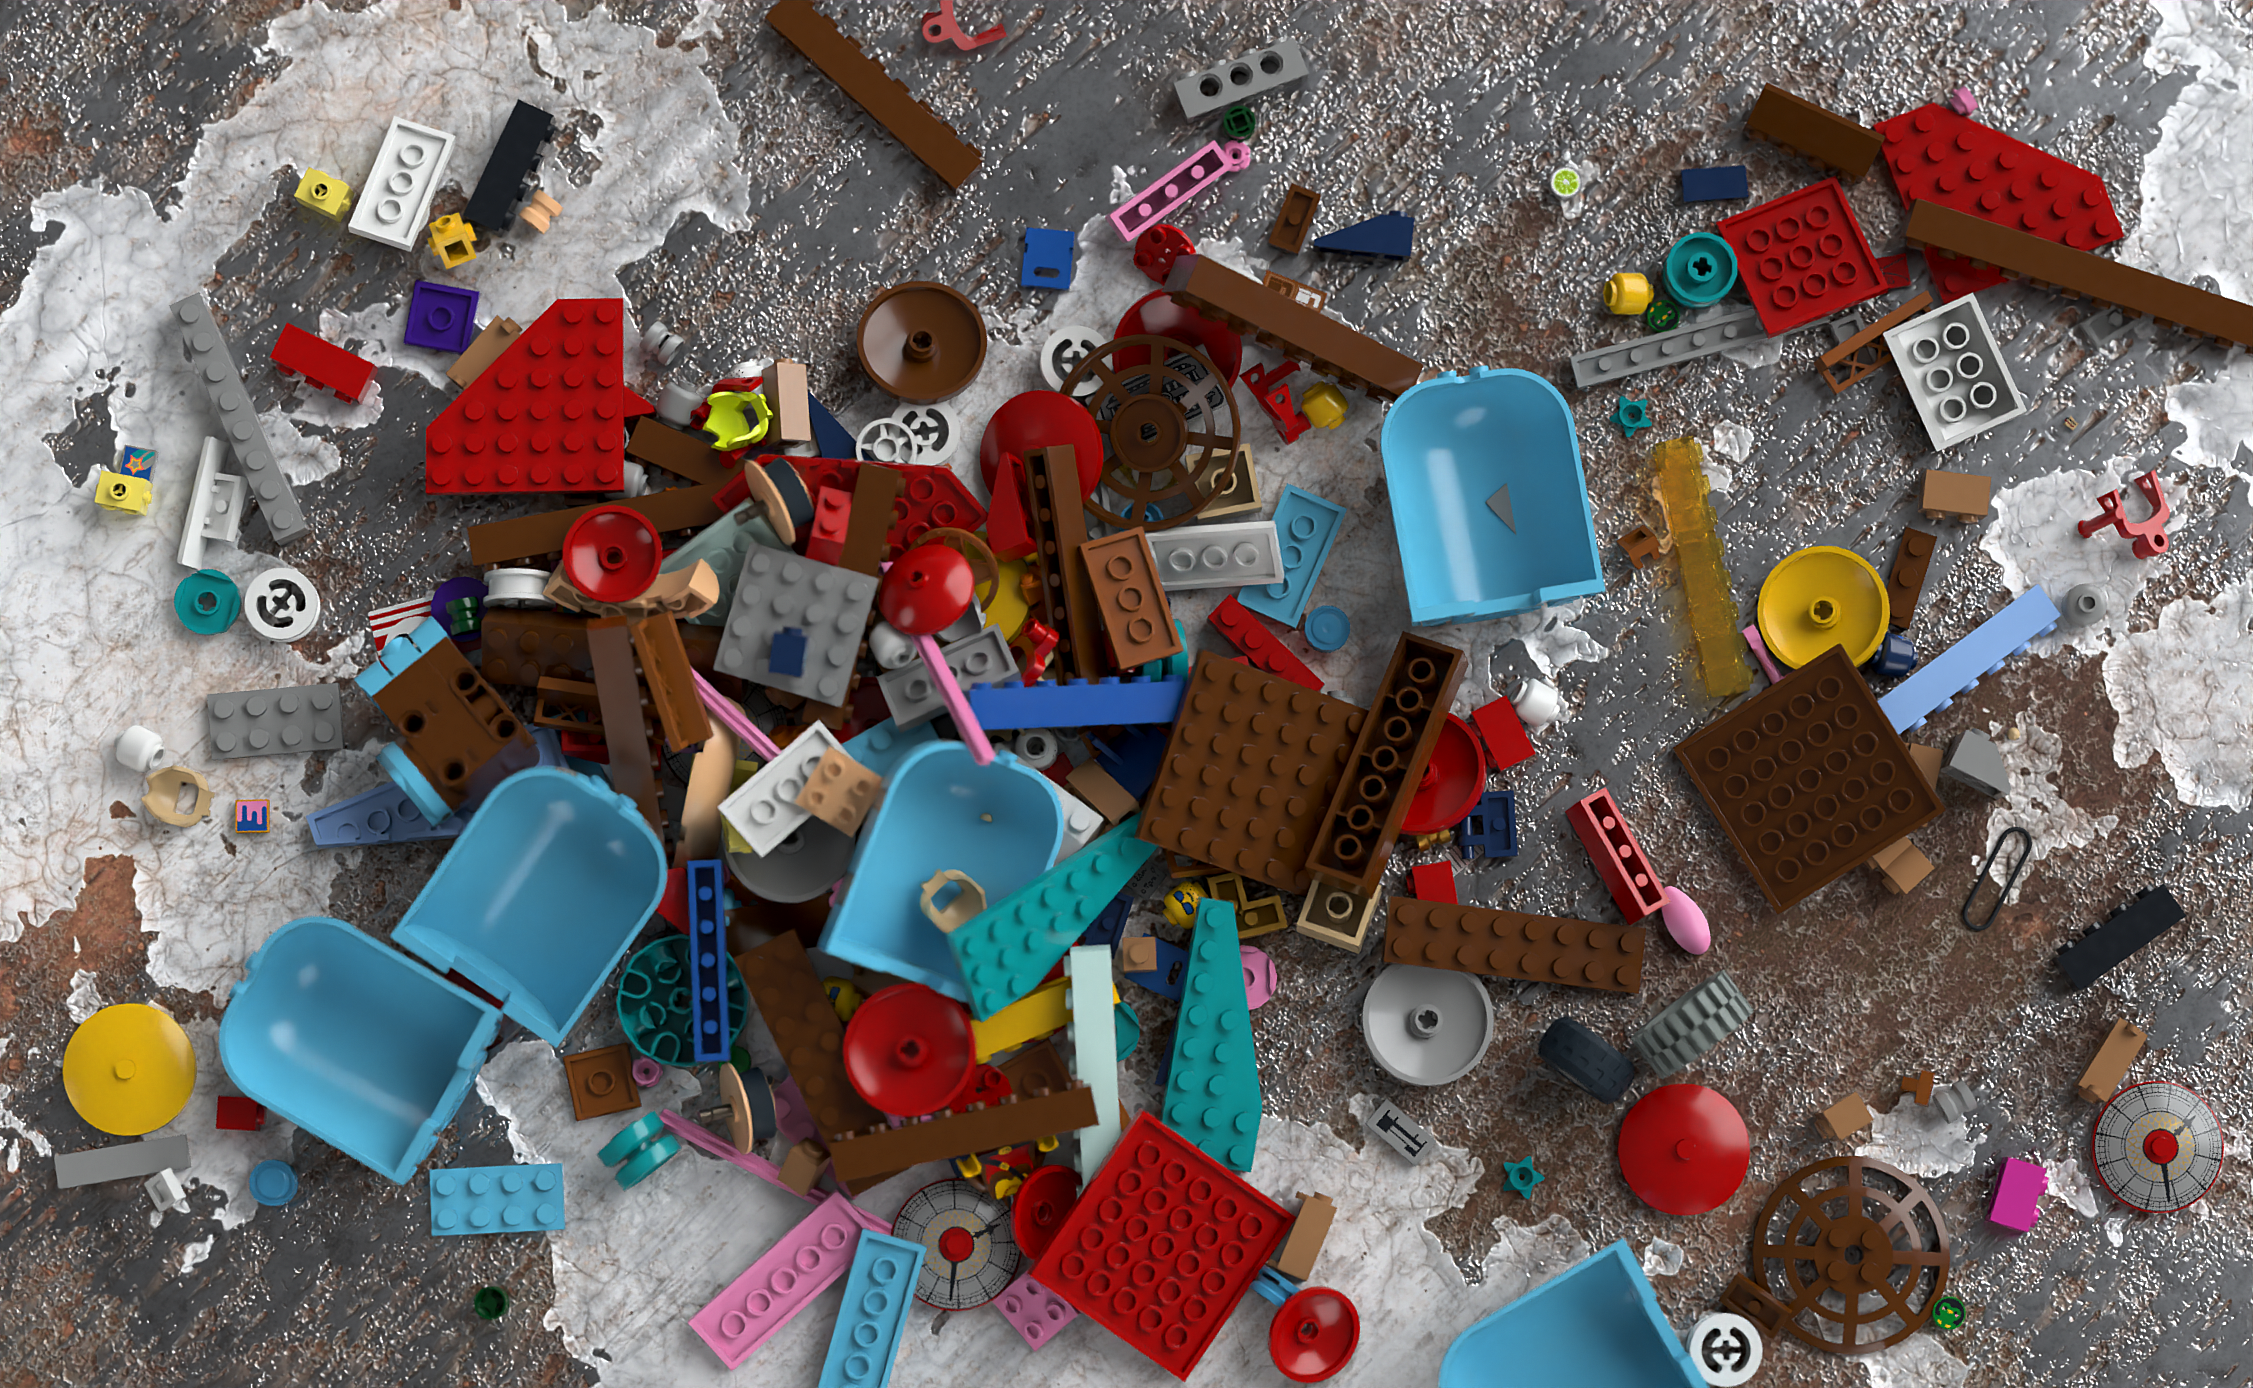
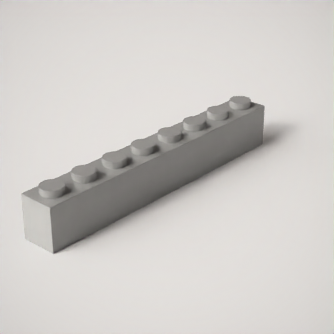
[169,292,311,546]

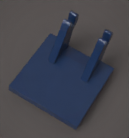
[1085,723,1167,802]

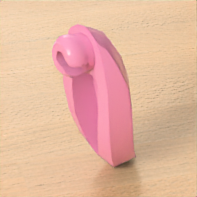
[1661,886,1711,955]

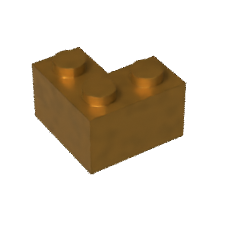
[1206,872,1287,940]

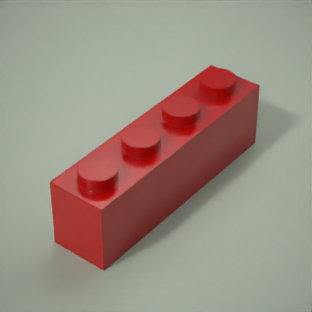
[1206,594,1325,692]
[1565,787,1671,925]

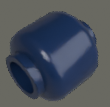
[1867,632,1918,678]

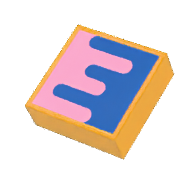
[235,799,270,834]

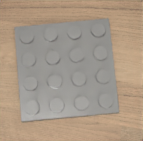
[713,541,879,707]

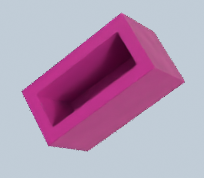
[1985,1157,2049,1232]

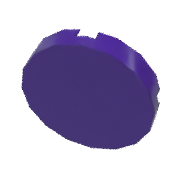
[431,576,489,642]

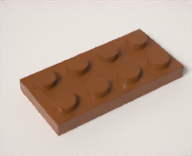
[1078,526,1184,672]

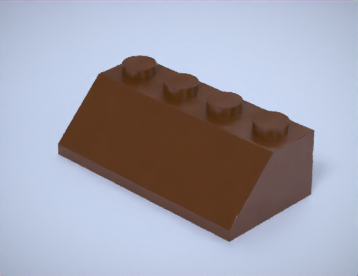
[1743,82,1885,185]

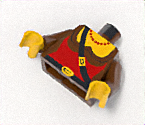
[956,1135,1058,1209]

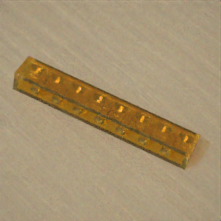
[1652,436,1754,701]

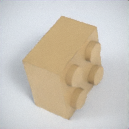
[1185,443,1262,524]
[1296,880,1382,954]

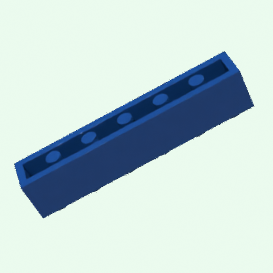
[688,860,731,1063]

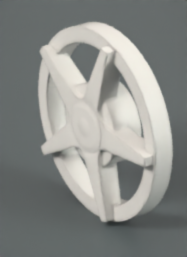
[856,418,917,464]

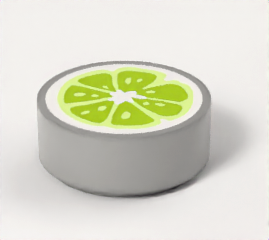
[1549,166,1582,200]

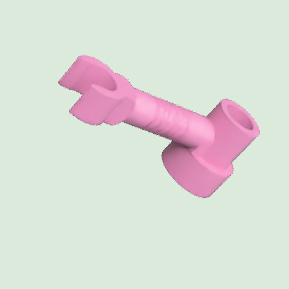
[1741,624,1795,685]

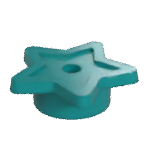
[1610,396,1652,437]
[1503,1156,1544,1199]

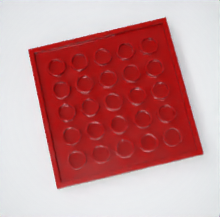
[1026,1108,1297,1382]

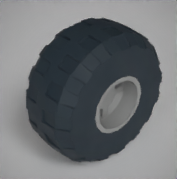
[1538,1016,1635,1105]

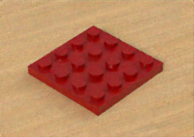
[1716,176,1889,339]

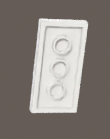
[348,116,456,252]
[1145,520,1284,591]
[718,720,853,858]

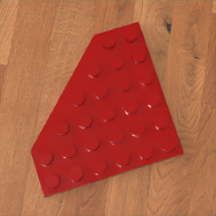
[1871,103,2125,306]
[426,298,625,495]
[711,454,988,603]

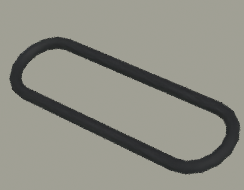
[1962,827,2032,931]

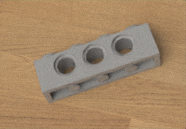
[1173,37,1309,125]

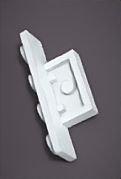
[177,436,248,570]

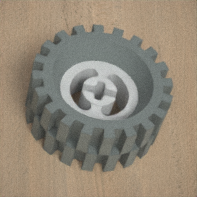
[1631,970,1754,1079]

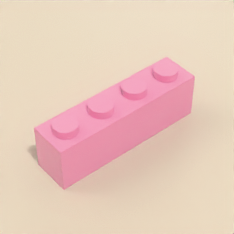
[1105,140,1233,243]

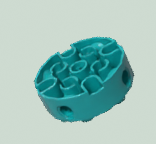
[616,934,751,1068]

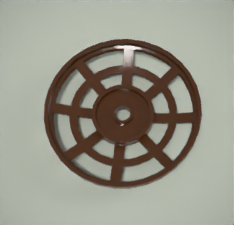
[1059,334,1241,531]
[1751,1156,1950,1355]

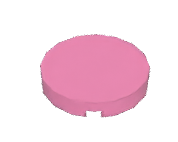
[1239,945,1277,1010]

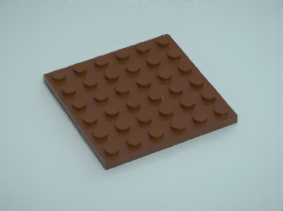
[1673,643,1947,915]
[1134,648,1369,898]

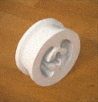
[1039,325,1112,401]
[888,402,960,466]
[245,568,320,643]
[483,568,556,611]
[1685,1313,1762,1387]

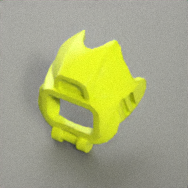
[703,392,773,451]

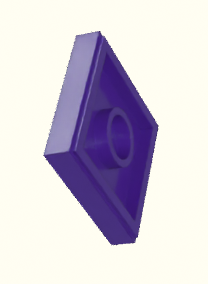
[403,280,481,355]

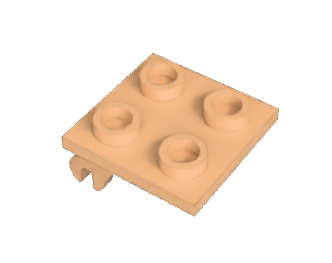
[795,745,883,837]

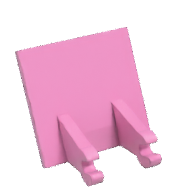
[992,1270,1081,1351]

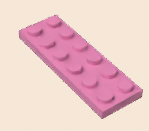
[688,1189,875,1371]

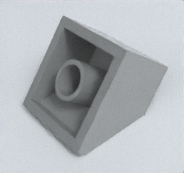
[1939,728,2012,800]

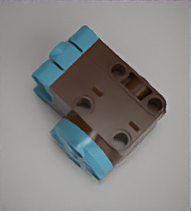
[354,616,540,828]

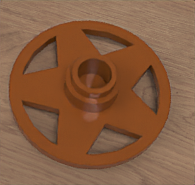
[907,527,1000,613]

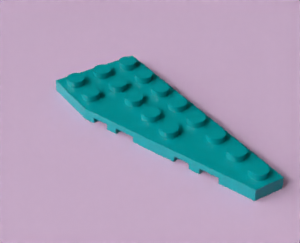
[946,810,1158,1022]
[1159,897,1263,1172]

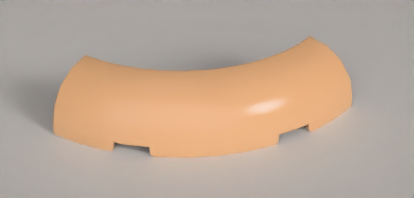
[542,558,720,625]
[673,696,746,870]

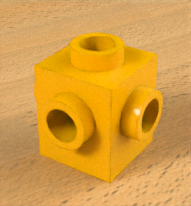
[427,212,477,270]

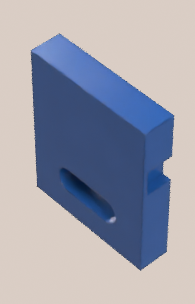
[1021,227,1075,291]
[1124,933,1189,1002]

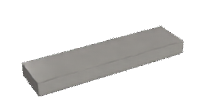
[54,1134,192,1189]

